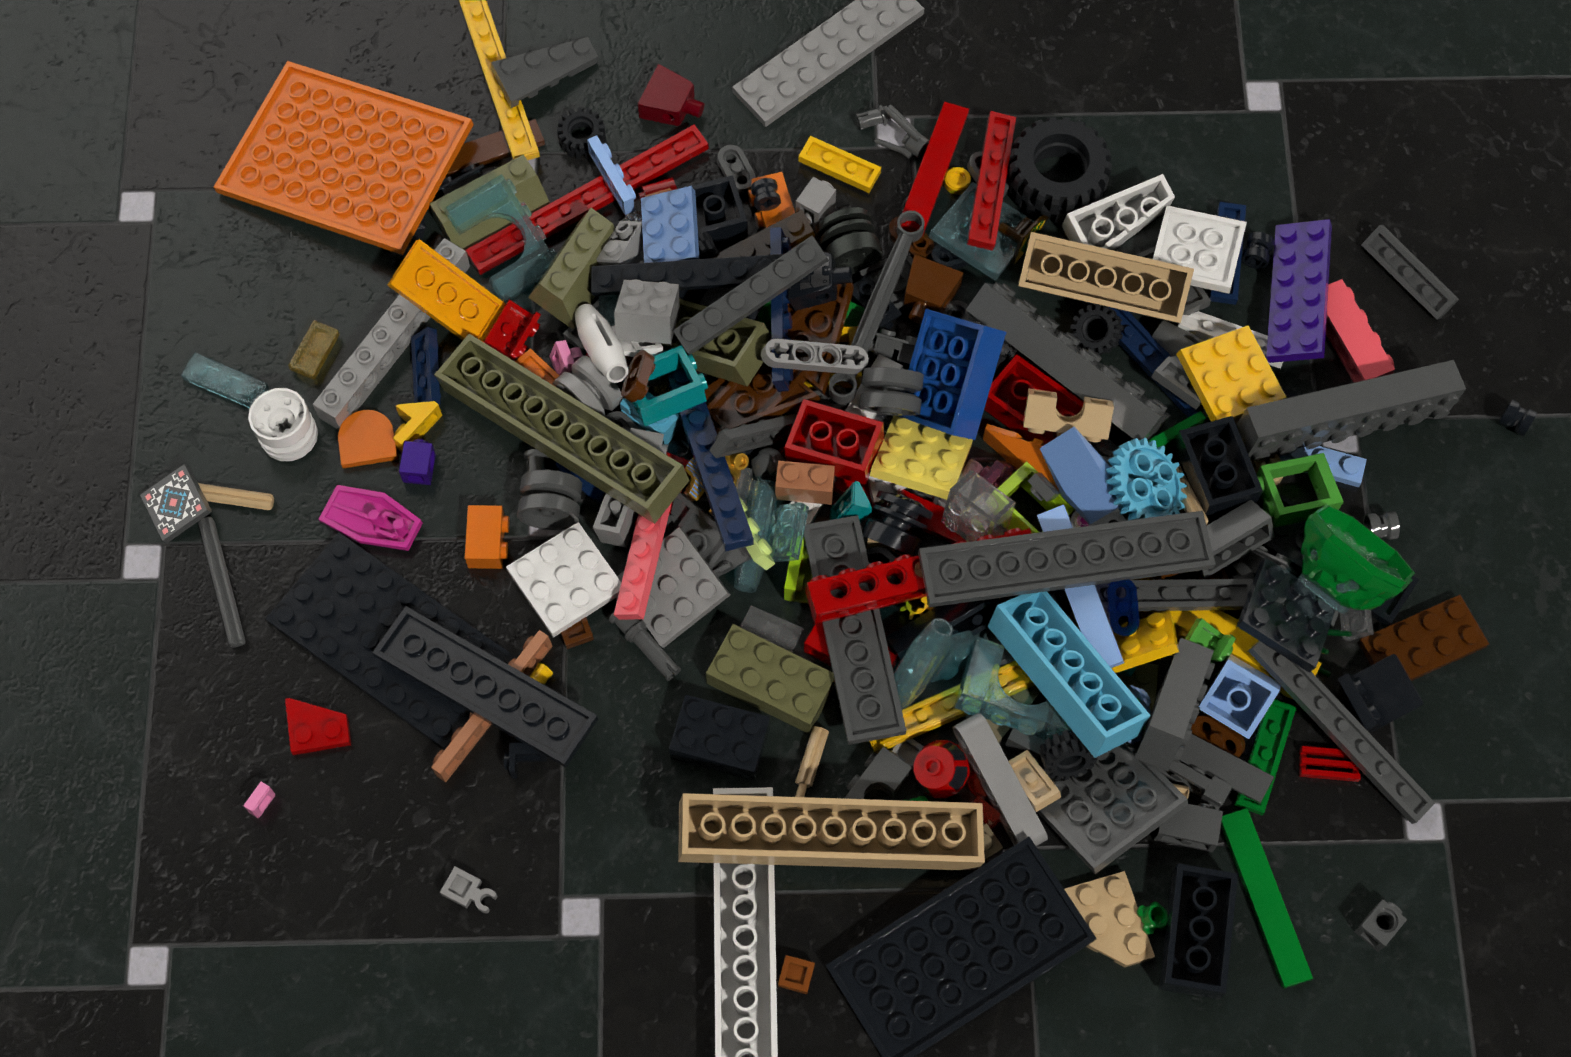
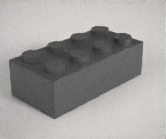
[1134,638,1215,771]

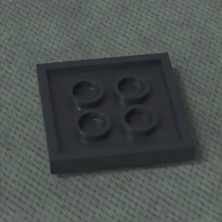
[1237,558,1337,673]

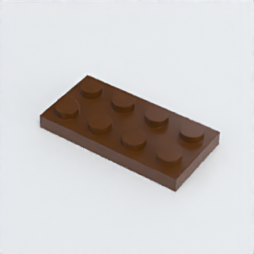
[1358,595,1489,681]

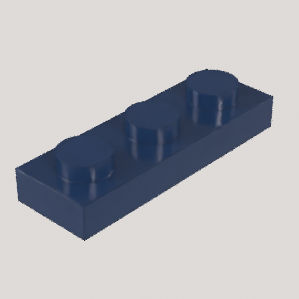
[411,327,441,405]

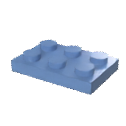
[641,186,699,263]

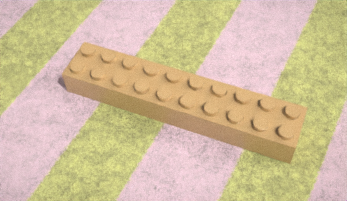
[678,793,985,871]

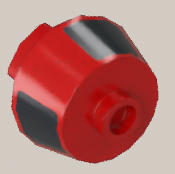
[914,740,970,798]

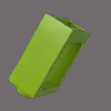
[983,461,1075,533]

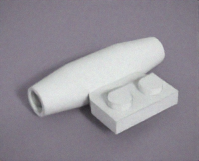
[574,304,663,383]

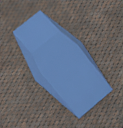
[1040,426,1122,525]

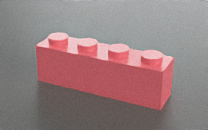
[1326,279,1395,383]

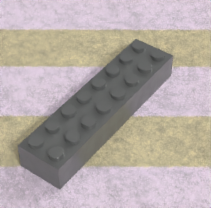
[966,282,1171,441]
[1236,360,1466,462]

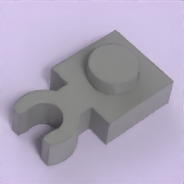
[440,866,498,913]

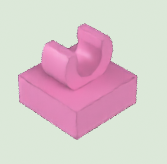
[549,340,583,375]

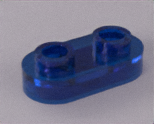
[1106,579,1139,636]

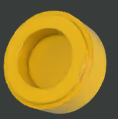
[944,167,971,195]

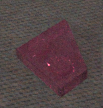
[975,460,1016,508]

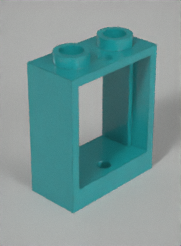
[623,345,708,427]

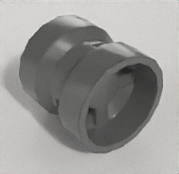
[1363,511,1400,540]

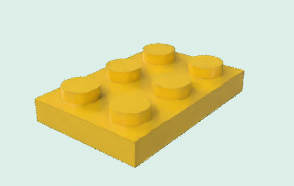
[1111,610,1179,673]

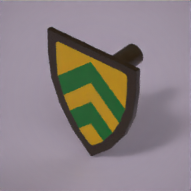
[998,215,1049,271]

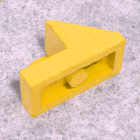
[393,401,442,452]

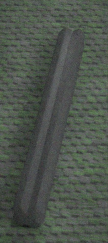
[198,517,246,648]

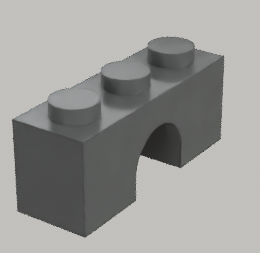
[839,747,912,799]

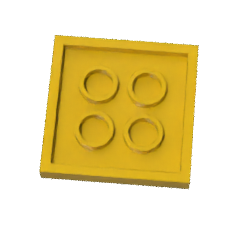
[1176,325,1286,422]

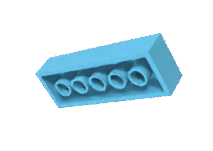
[988,591,1151,758]

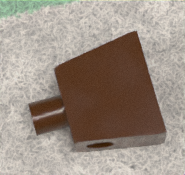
[904,255,963,324]

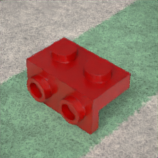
[483,299,541,360]

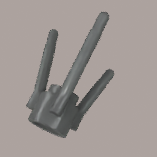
[874,105,930,159]

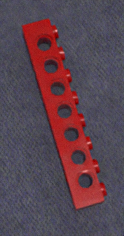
[805,528,1031,624]

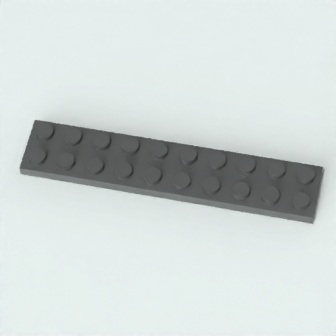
[918,511,1216,607]

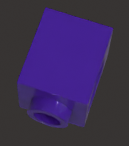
[399,439,436,485]

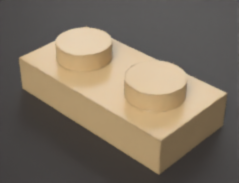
[1009,750,1061,812]

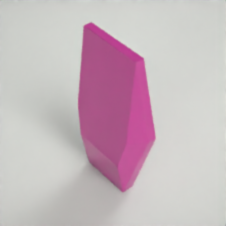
[319,485,423,551]

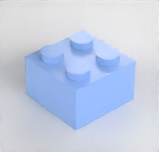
[1198,654,1281,739]

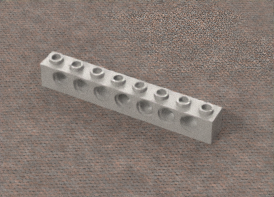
[313,238,470,430]

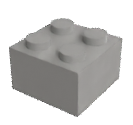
[614,279,679,344]

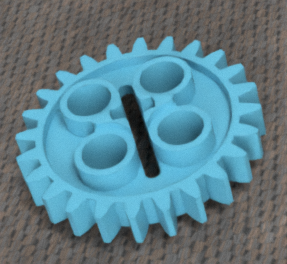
[1106,438,1187,521]

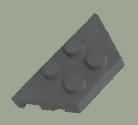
[663,492,752,577]

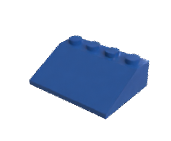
[898,309,1006,440]

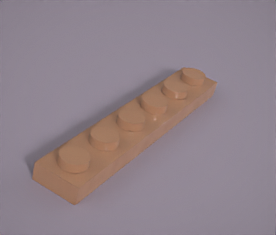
[431,630,552,782]

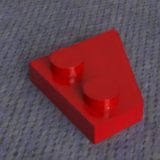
[285,698,351,755]

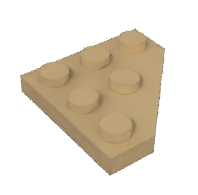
[1065,871,1155,967]

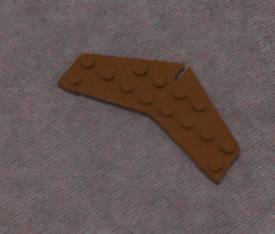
[677,267,854,434]

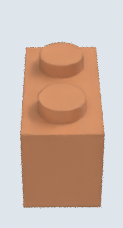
[775,461,835,505]

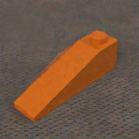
[983,424,1059,491]

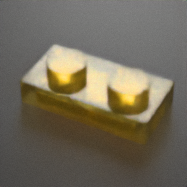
[288,320,340,380]

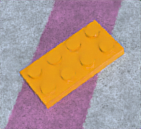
[387,239,505,342]

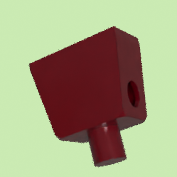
[638,64,705,126]

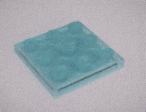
[929,182,1034,281]

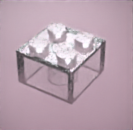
[941,469,1016,542]

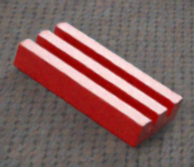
[1299,746,1361,782]

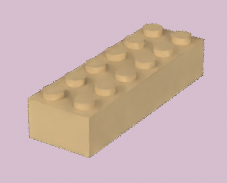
[1018,232,1194,324]

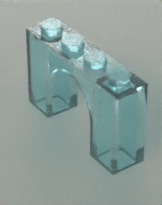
[445,174,557,303]
[954,637,1072,740]

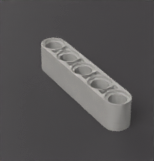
[953,712,1048,846]

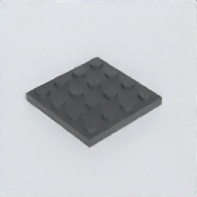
[1037,742,1188,874]

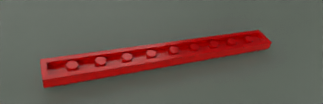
[465,124,709,275]

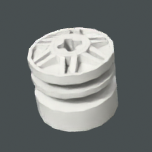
[248,388,318,461]

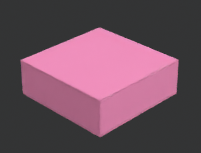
[243,781,275,818]

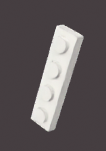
[1178,311,1283,368]

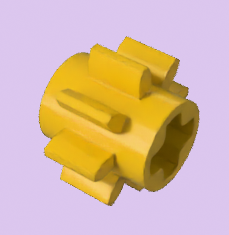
[900,597,933,620]

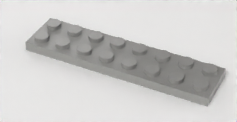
[732,0,924,127]

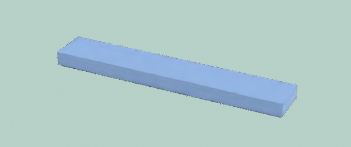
[1037,504,1124,668]

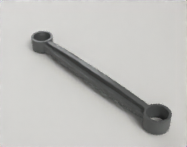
[829,211,924,404]

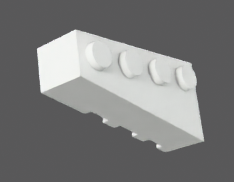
[1062,174,1175,250]

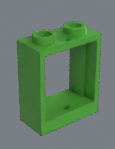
[1256,453,1343,528]

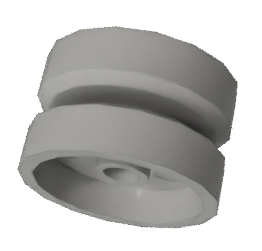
[553,355,624,417]

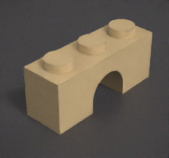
[1023,388,1114,442]

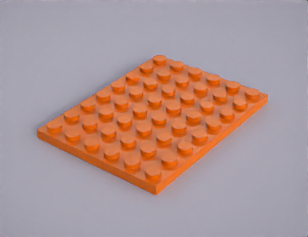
[214,61,474,255]

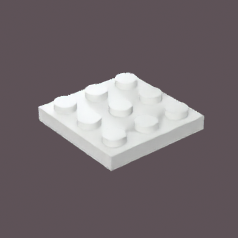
[1153,205,1247,294]
[506,522,621,637]

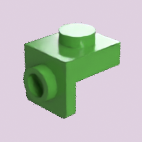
[1185,618,1236,662]

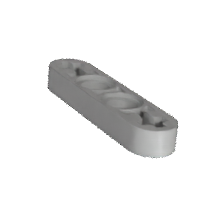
[761,339,869,374]

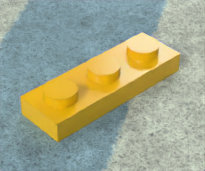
[798,136,881,193]

